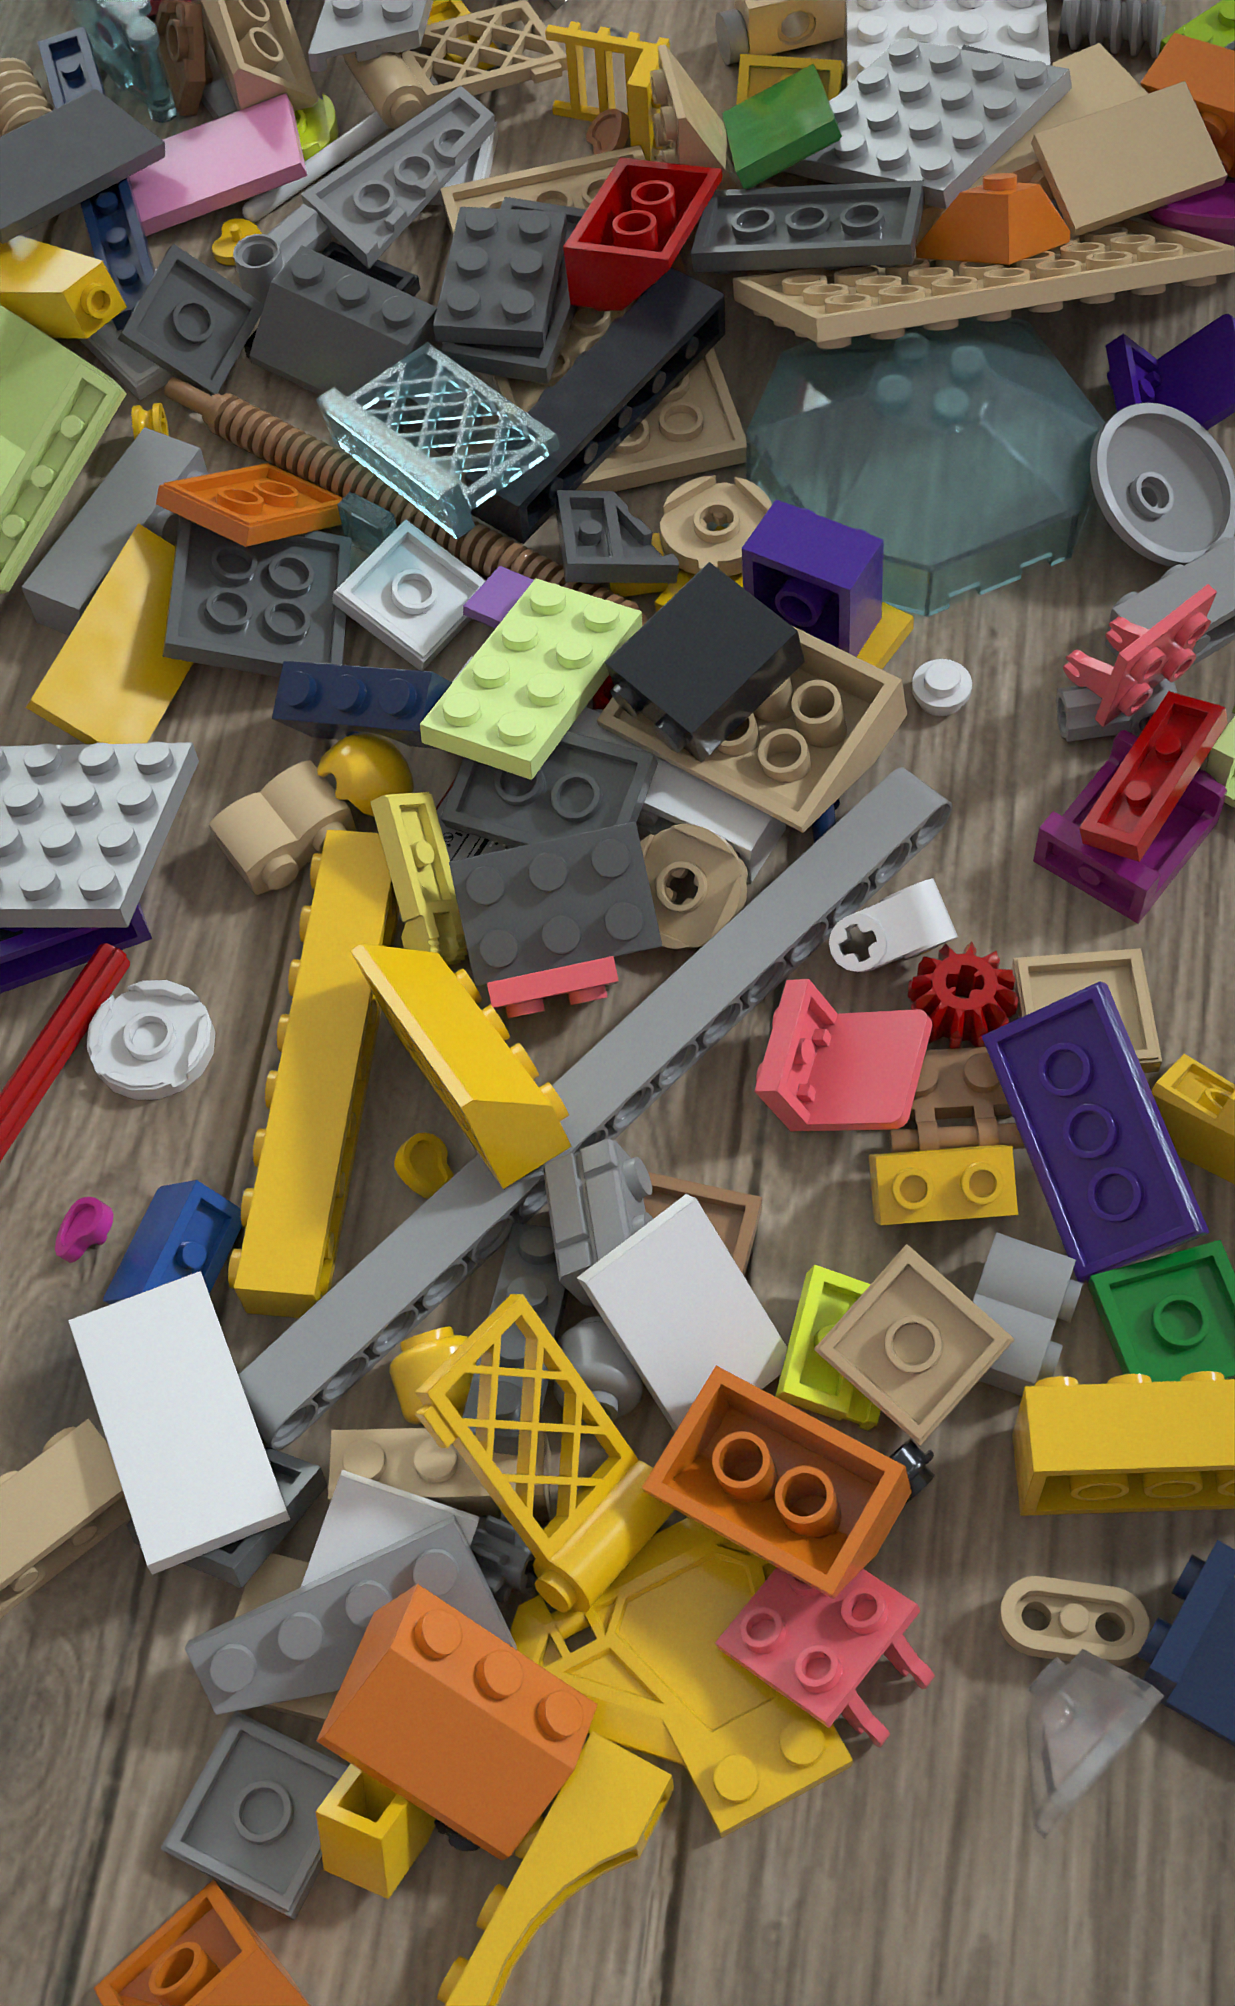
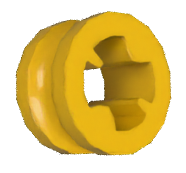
[131,403,169,440]

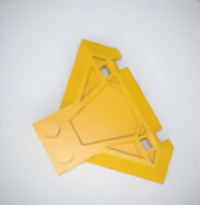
[510,1517,853,1838]

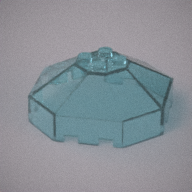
[746,316,1105,617]

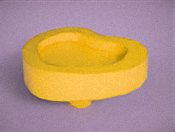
[212,218,261,266]
[394,1132,454,1199]

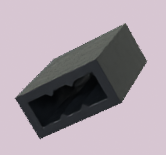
[605,562,805,763]

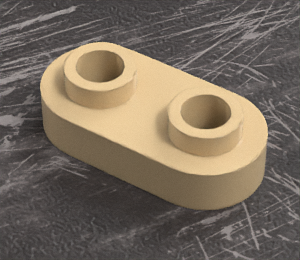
[998,1576,1150,1667]

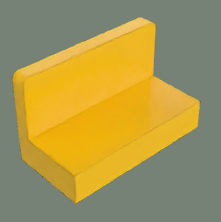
[736,54,845,105]

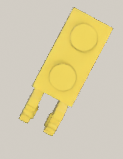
[370,792,468,965]

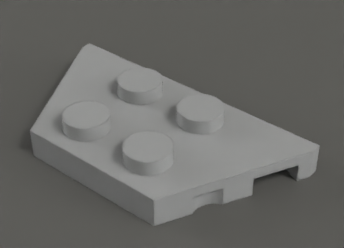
[308,0,434,72]

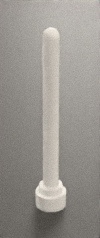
[242,76,439,222]

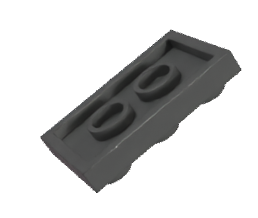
[433,207,567,348]
[440,731,658,847]
[449,821,663,987]

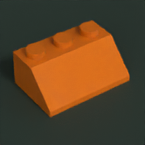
[642,1365,912,1599]
[316,1584,598,1861]

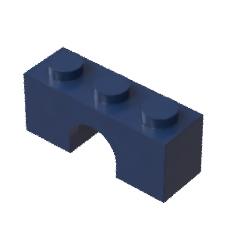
[271,661,452,749]

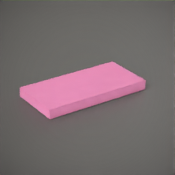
[129,93,308,236]

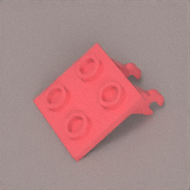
[1063,584,1217,727]
[715,1567,935,1747]

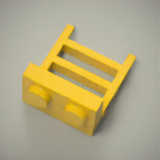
[545,21,670,161]

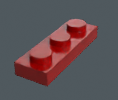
[1079,691,1228,862]

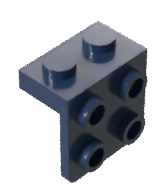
[1137,1540,1235,1747]

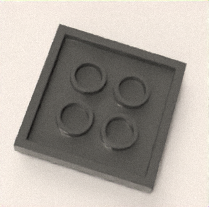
[162,516,352,678]

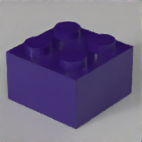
[741,499,884,657]

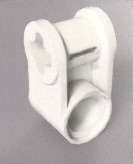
[829,878,958,972]

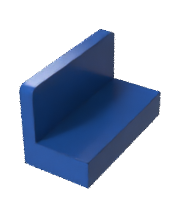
[103,1180,242,1305]

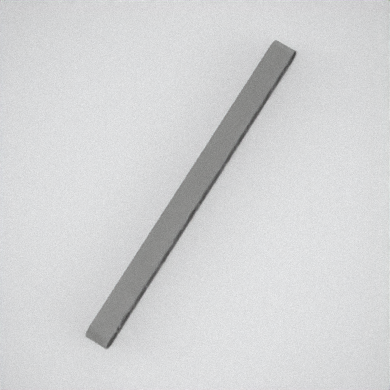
[239,767,952,1450]

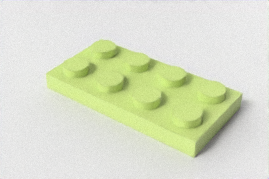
[420,578,642,780]

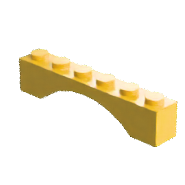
[437,1731,674,2006]

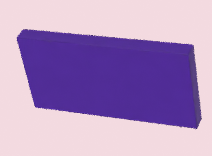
[982,981,1210,1284]

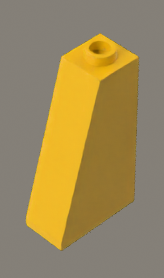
[0,235,127,339]

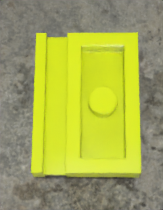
[775,1265,881,1431]

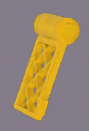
[415,1294,675,1613]

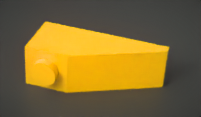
[315,1764,435,1899]

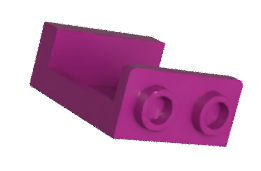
[1033,730,1227,924]

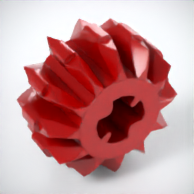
[907,941,1018,1049]

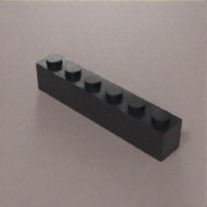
[464,267,725,544]

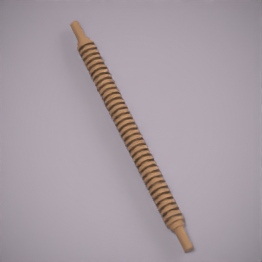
[164,377,647,626]

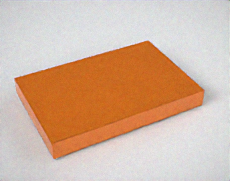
[156,463,354,547]

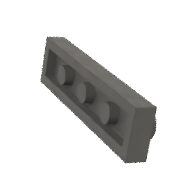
[462,1223,569,1456]

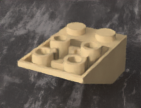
[650,45,742,244]

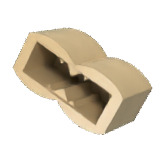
[209,760,357,895]

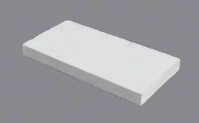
[68,1271,290,1575]

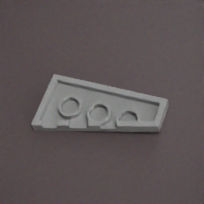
[301,86,495,269]
[184,1515,517,1715]

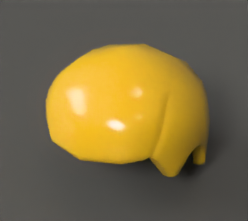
[317,732,414,817]

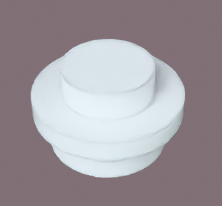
[912,659,972,716]

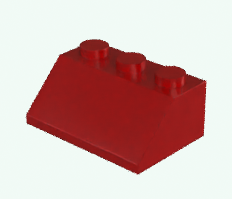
[563,157,723,311]

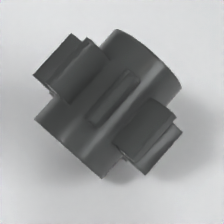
[470,1513,538,1604]

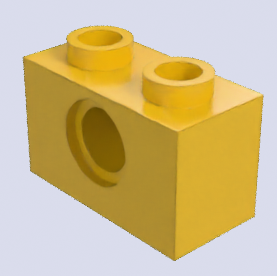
[869,1145,1018,1225]

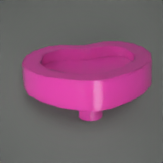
[55,1197,114,1263]

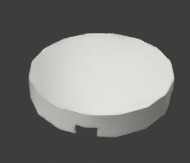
[86,980,216,1100]

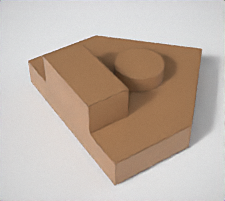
[152,0,213,116]

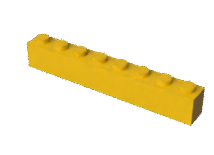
[228,830,400,1318]

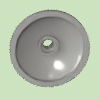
[1090,403,1235,567]

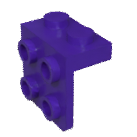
[1105,314,1235,430]

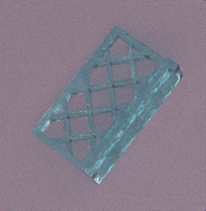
[316,342,560,539]

